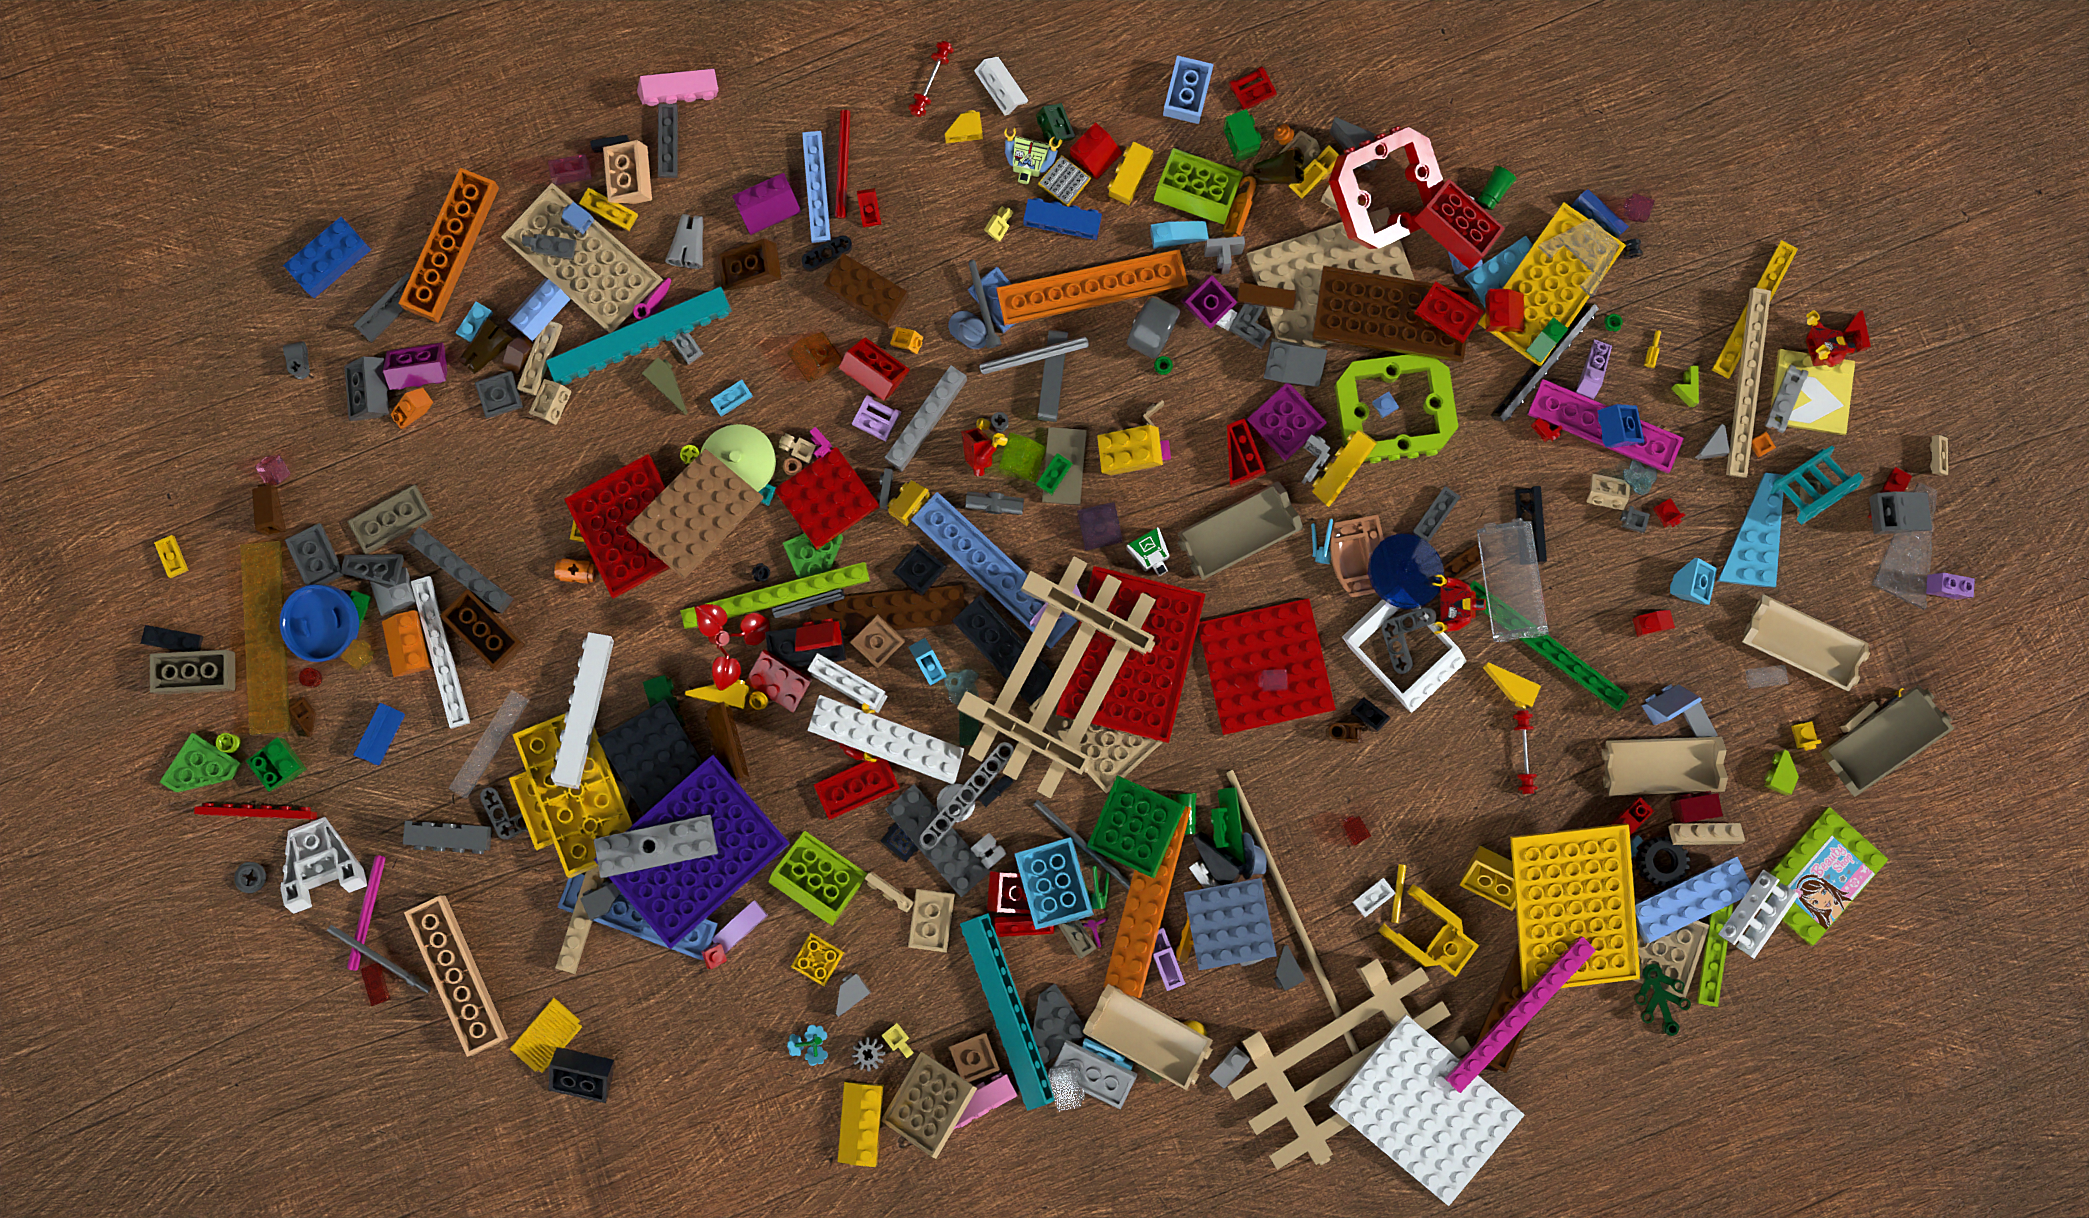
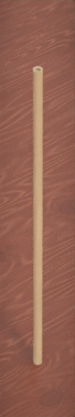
[1226,770,1360,1056]

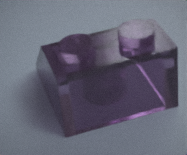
[1077,502,1122,551]

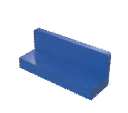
[1570,189,1628,238]
[353,703,405,766]

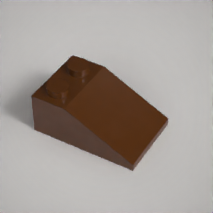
[717,238,782,291]

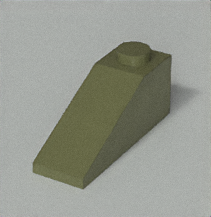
[642,357,688,415]

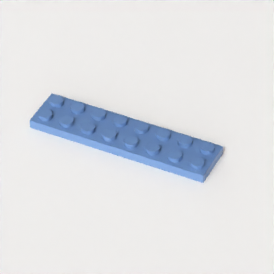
[558,874,718,961]

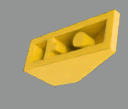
[1483,662,1541,710]
[685,680,749,709]

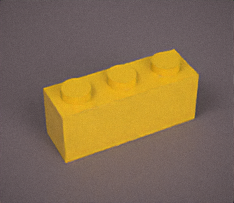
[1107,142,1154,205]

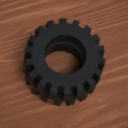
[1635,837,1690,886]

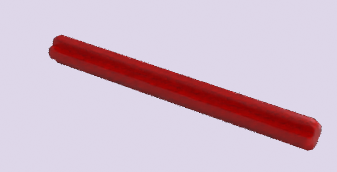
[835,110,850,219]

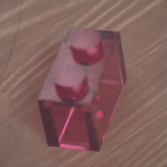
[548,154,592,186]

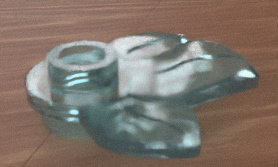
[1623,459,1657,495]
[944,669,979,706]

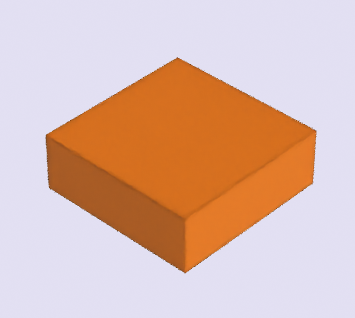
[1751,432,1776,458]

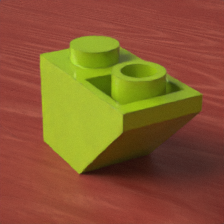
[1764,750,1799,796]

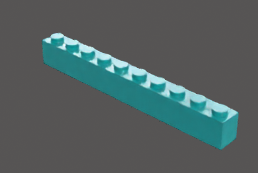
[546,287,732,385]
[960,913,1056,1111]

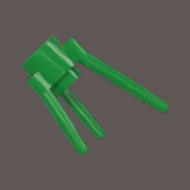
[1083,865,1110,909]

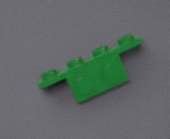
[1211,787,1246,864]

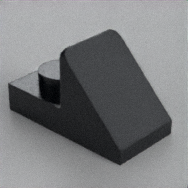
[1351,697,1390,732]

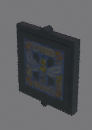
[880,822,918,863]

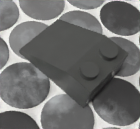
[1329,117,1378,171]
[1263,338,1328,387]

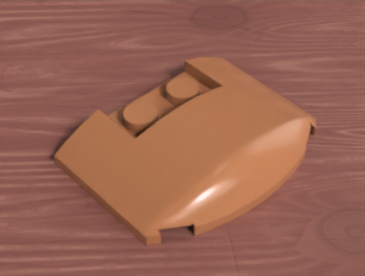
[1330,515,1395,597]

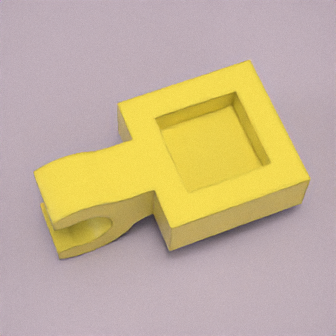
[984,206,1013,241]
[881,1023,914,1058]

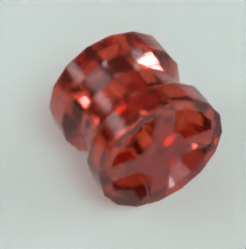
[299,667,322,688]

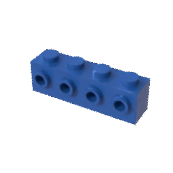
[1023,198,1102,240]

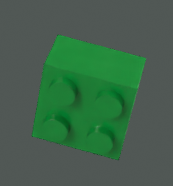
[1223,109,1262,163]

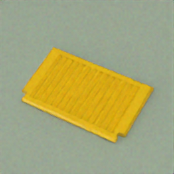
[510,998,582,1073]

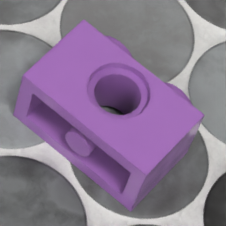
[1926,573,1975,600]

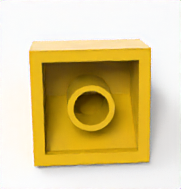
[888,480,930,527]

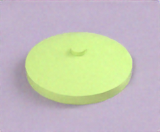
[700,424,776,492]

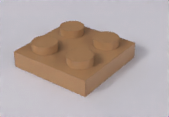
[850,614,905,668]
[949,1032,1000,1082]

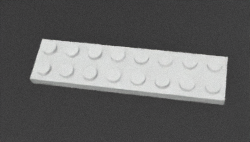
[807,695,964,784]

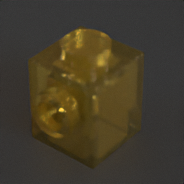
[340,639,375,670]

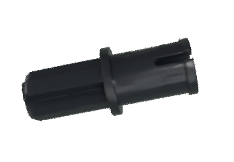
[978,775,1014,807]

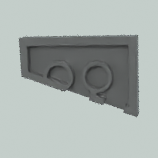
[341,554,404,586]

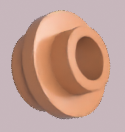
[783,457,802,476]

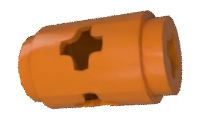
[555,558,597,584]

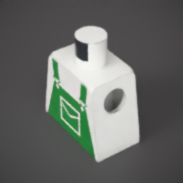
[1126,528,1169,577]

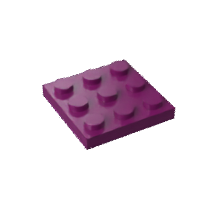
[1246,383,1327,462]

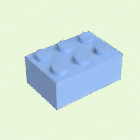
[1163,56,1214,124]

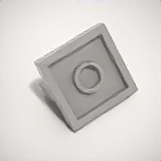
[1204,236,1245,274]

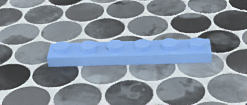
[802,131,831,243]

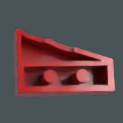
[1227,418,1267,488]

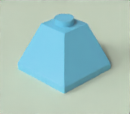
[1670,558,1717,605]

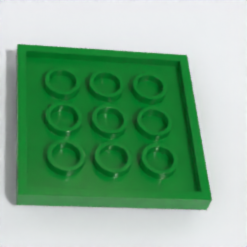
[1087,775,1185,878]

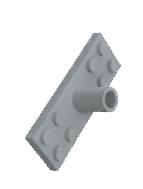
[593,815,718,878]

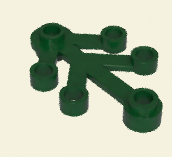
[1634,963,1691,1036]

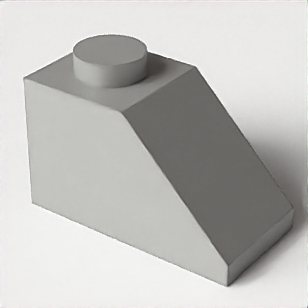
[836,973,871,1017]
[1209,1045,1250,1088]

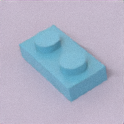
[456,302,493,343]
[710,380,753,417]

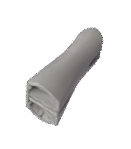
[665,214,703,269]

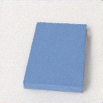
[968,267,1016,333]

